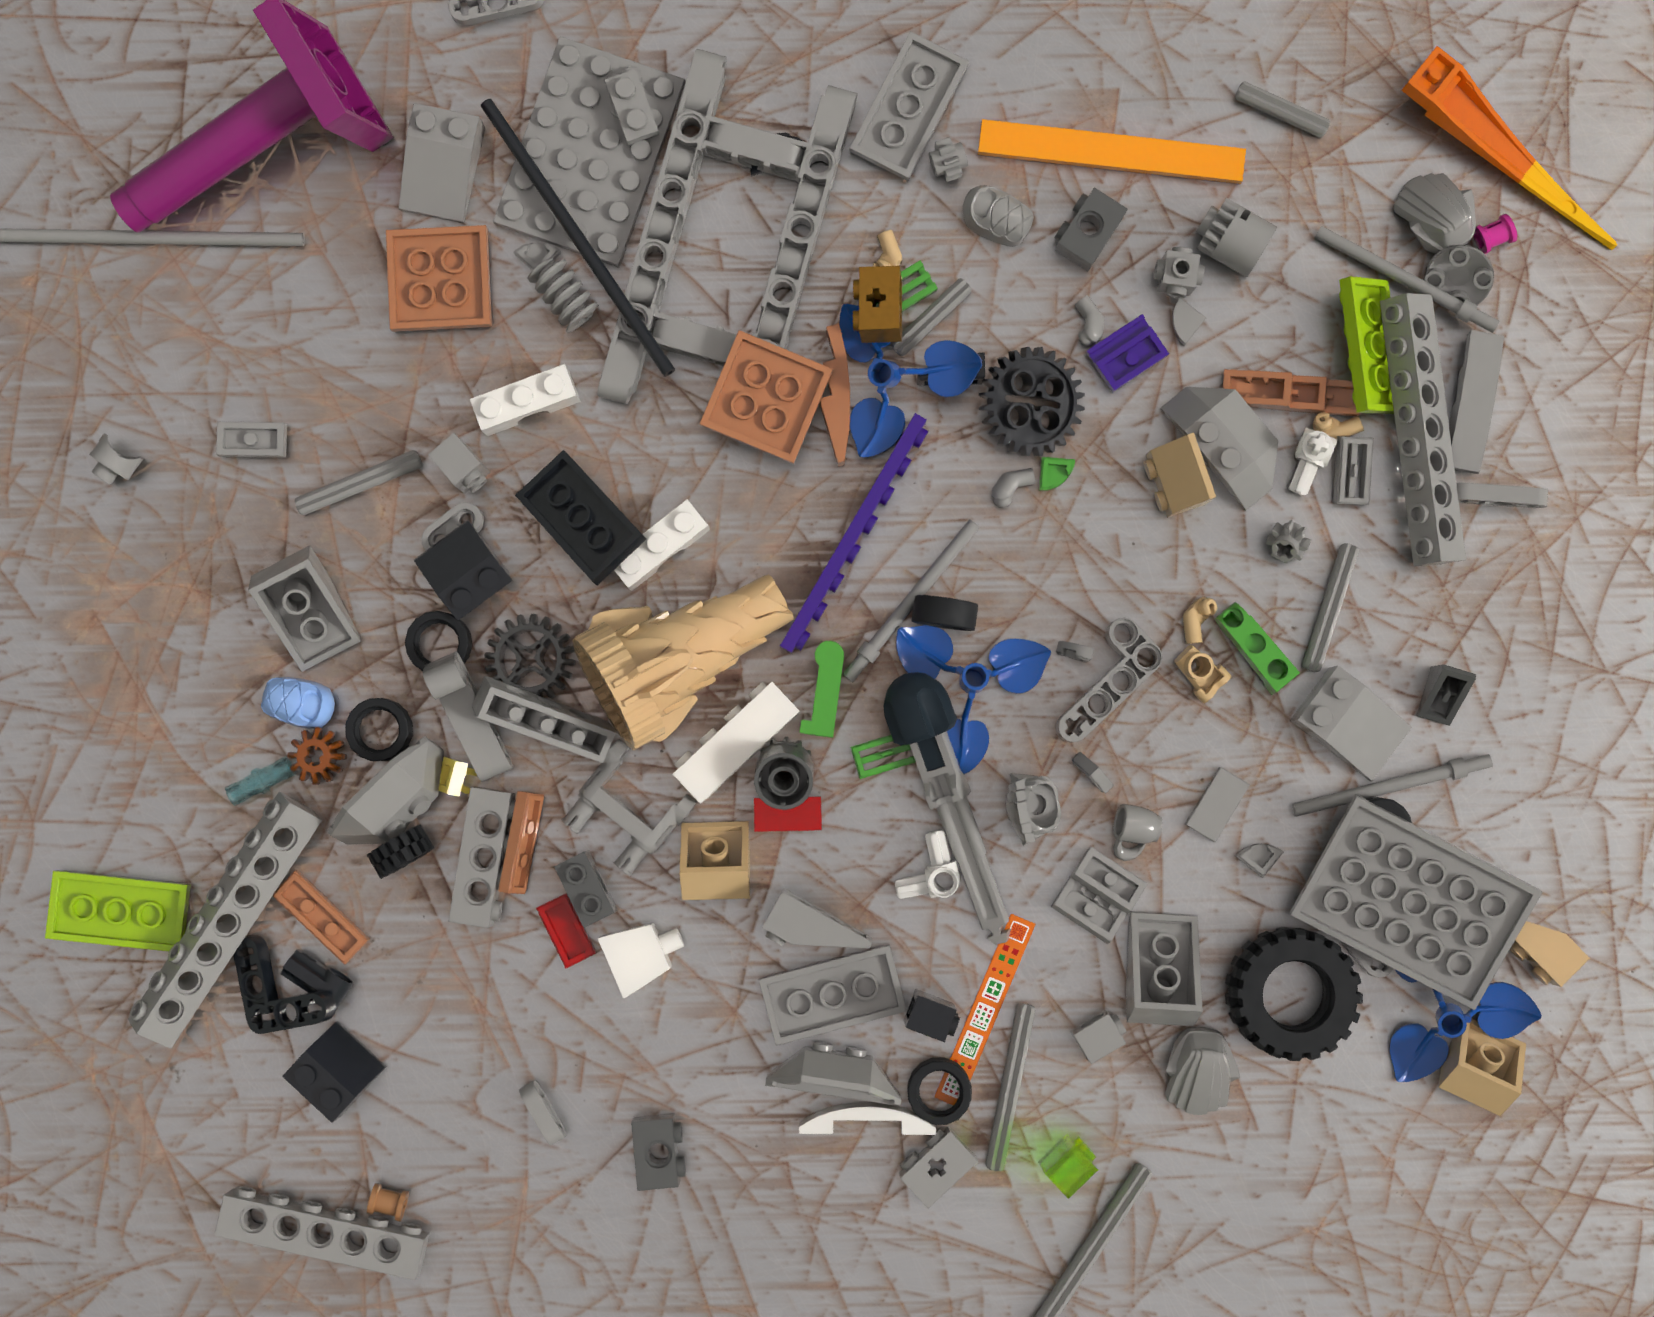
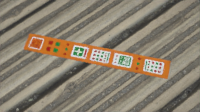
[935,914,1035,1105]

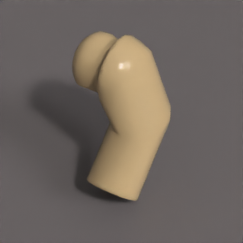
[872,230,902,267]
[1313,412,1364,439]
[1183,597,1217,644]

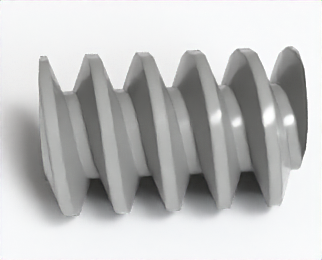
[527,258,599,333]

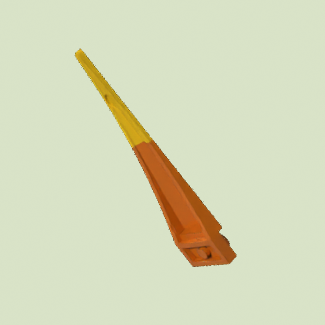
[1401,46,1617,250]

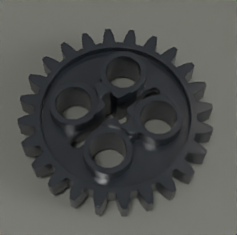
[979,347,1085,456]

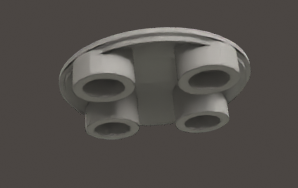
[1424,245,1494,307]

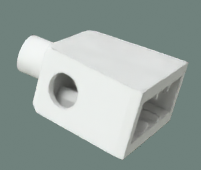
[598,923,685,998]

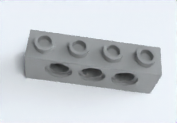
[472,676,616,763]
[448,787,515,928]

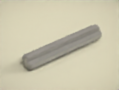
[1235,81,1330,138]
[891,278,972,356]

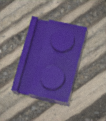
[1086,314,1169,393]

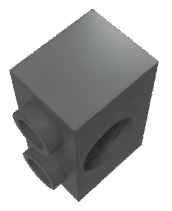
[1054,187,1128,272]
[554,850,618,928]
[631,1113,686,1191]

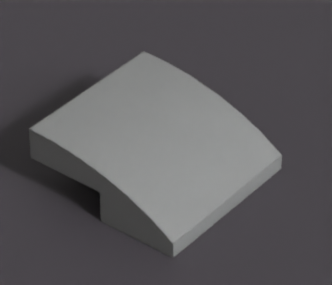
[1051,847,1147,944]

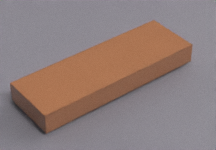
[498,791,544,894]
[273,870,370,965]

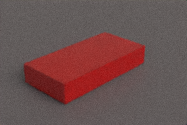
[754,796,822,832]
[536,893,597,969]

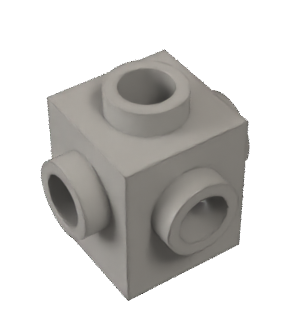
[1154,247,1204,298]

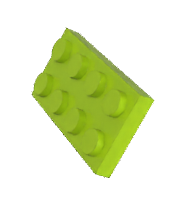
[1339,276,1394,414]
[45,870,191,952]

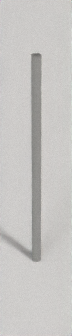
[0,229,305,246]

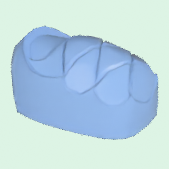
[261,677,335,729]

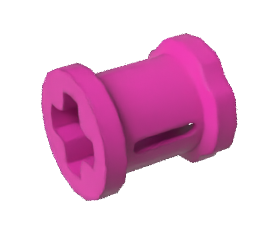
[1473,214,1517,254]

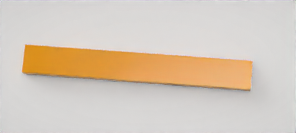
[978,119,1246,184]

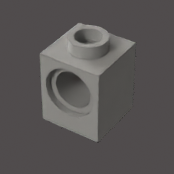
[1070,1010,1127,1064]

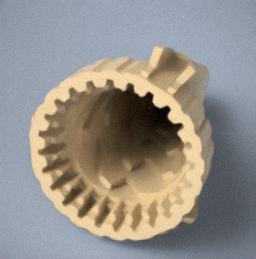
[572,574,794,750]

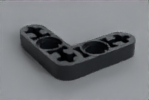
[233,935,336,1034]

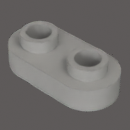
[422,502,484,550]

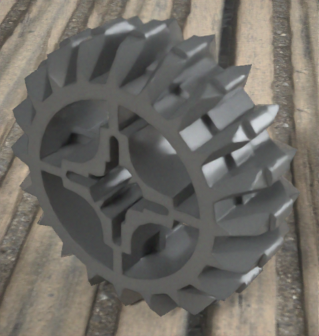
[484,614,576,699]

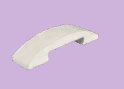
[799,1102,936,1135]

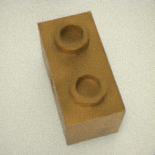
[853,266,902,343]

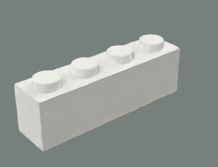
[673,682,800,804]

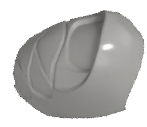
[963,185,1034,247]

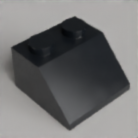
[414,520,512,621]
[282,1021,387,1123]

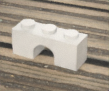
[470,364,581,436]
[614,499,710,591]

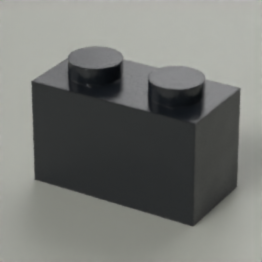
[904,989,960,1043]

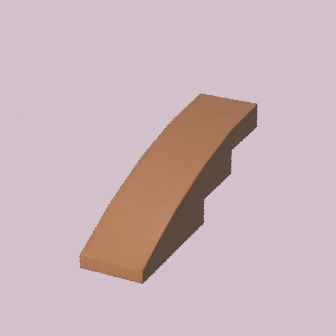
[819,323,850,467]
[1223,369,1360,417]

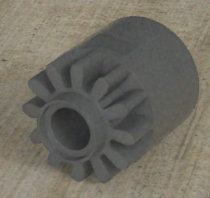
[754,736,814,810]

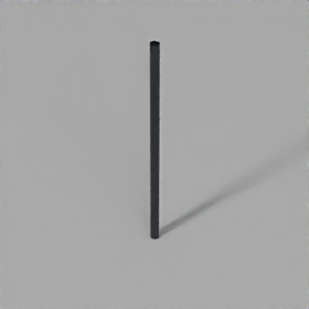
[481,99,675,377]

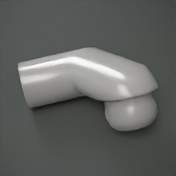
[1075,295,1105,346]

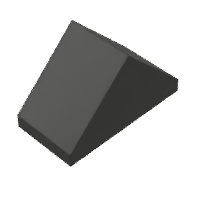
[1417,664,1476,726]

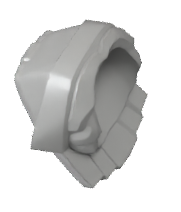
[1394,173,1476,254]
[1006,773,1061,846]
[1165,1027,1240,1115]

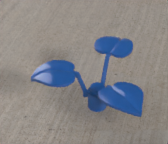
[839,304,982,457]
[896,625,1051,774]
[1390,970,1542,1082]

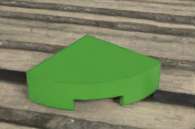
[1038,457,1075,491]

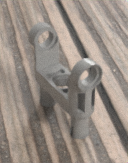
[561,739,698,876]

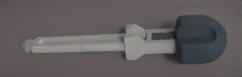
[883,672,1011,945]

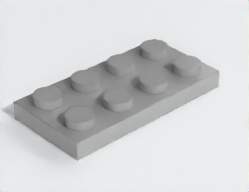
[849,31,969,181]
[759,944,907,1046]

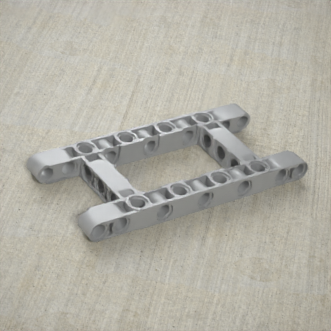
[597,49,858,404]

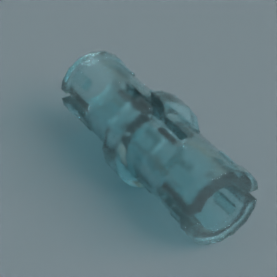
[225,756,296,806]

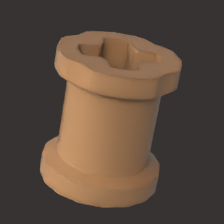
[367,1183,409,1222]

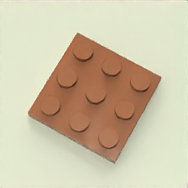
[386,225,492,332]
[700,330,833,464]

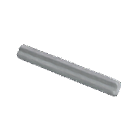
[295,450,422,515]
[1302,543,1359,672]

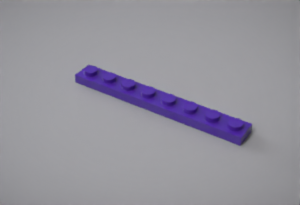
[780,413,929,654]

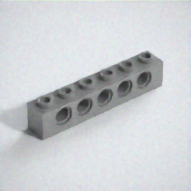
[214,1186,430,1280]

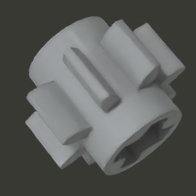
[929,137,968,182]
[1266,520,1311,563]

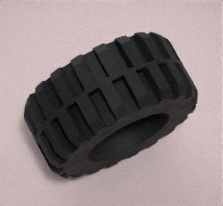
[1225,927,1363,1061]

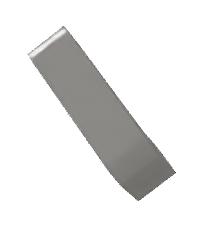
[1055,617,1163,743]
[423,651,513,782]

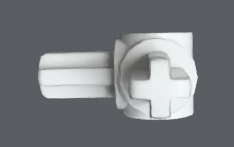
[1289,427,1337,496]
[895,830,961,899]

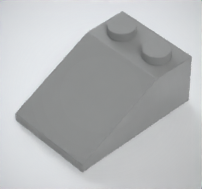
[399,103,485,223]
[248,545,361,672]
[1290,666,1412,781]
[762,888,873,949]
[1126,912,1203,1026]

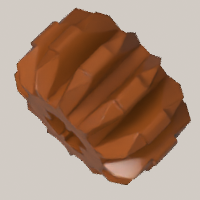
[287,727,347,785]

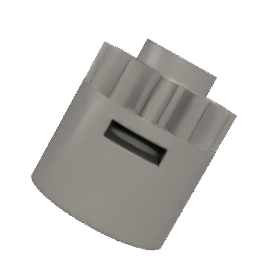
[1196,198,1277,277]

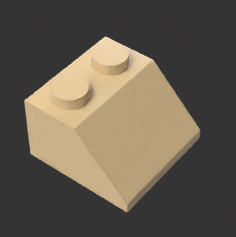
[1143,433,1216,518]
[679,821,750,900]
[1438,1018,1526,1116]

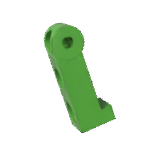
[1215,602,1300,695]
[799,641,844,738]

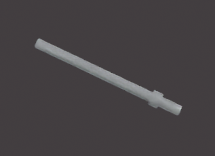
[1315,226,1500,333]
[843,519,980,683]
[1292,754,1493,817]

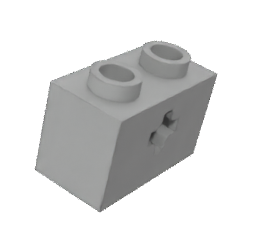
[428,433,491,494]
[899,1126,978,1209]

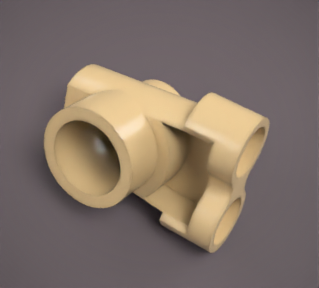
[1174,645,1231,703]

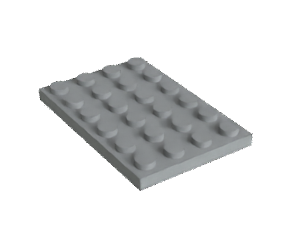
[493,36,685,268]
[1290,794,1543,1010]

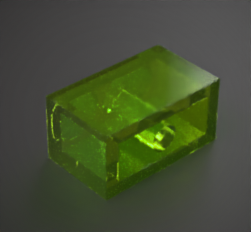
[1038,1134,1098,1199]

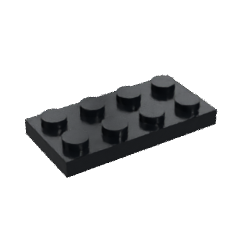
[515,450,647,586]

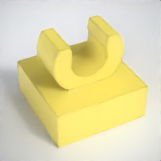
[438,757,477,797]

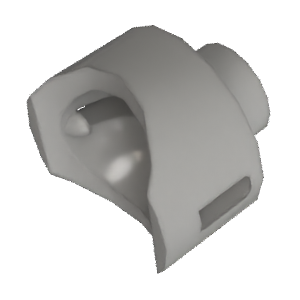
[89,433,143,485]

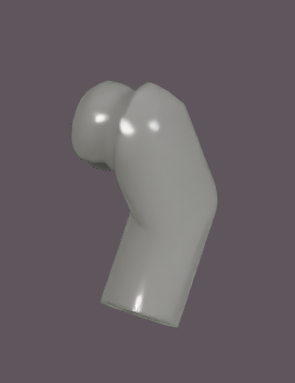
[992,468,1035,508]

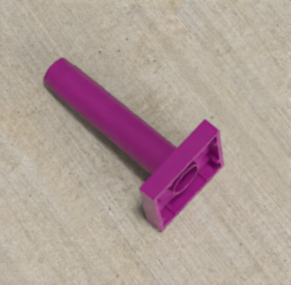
[110,0,394,233]

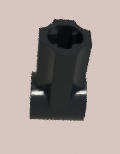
[280,949,354,1009]

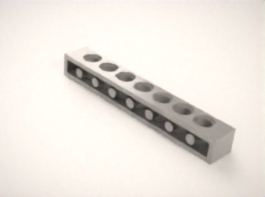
[1380,293,1466,566]
[128,792,322,1049]

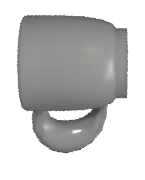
[1113,804,1162,861]

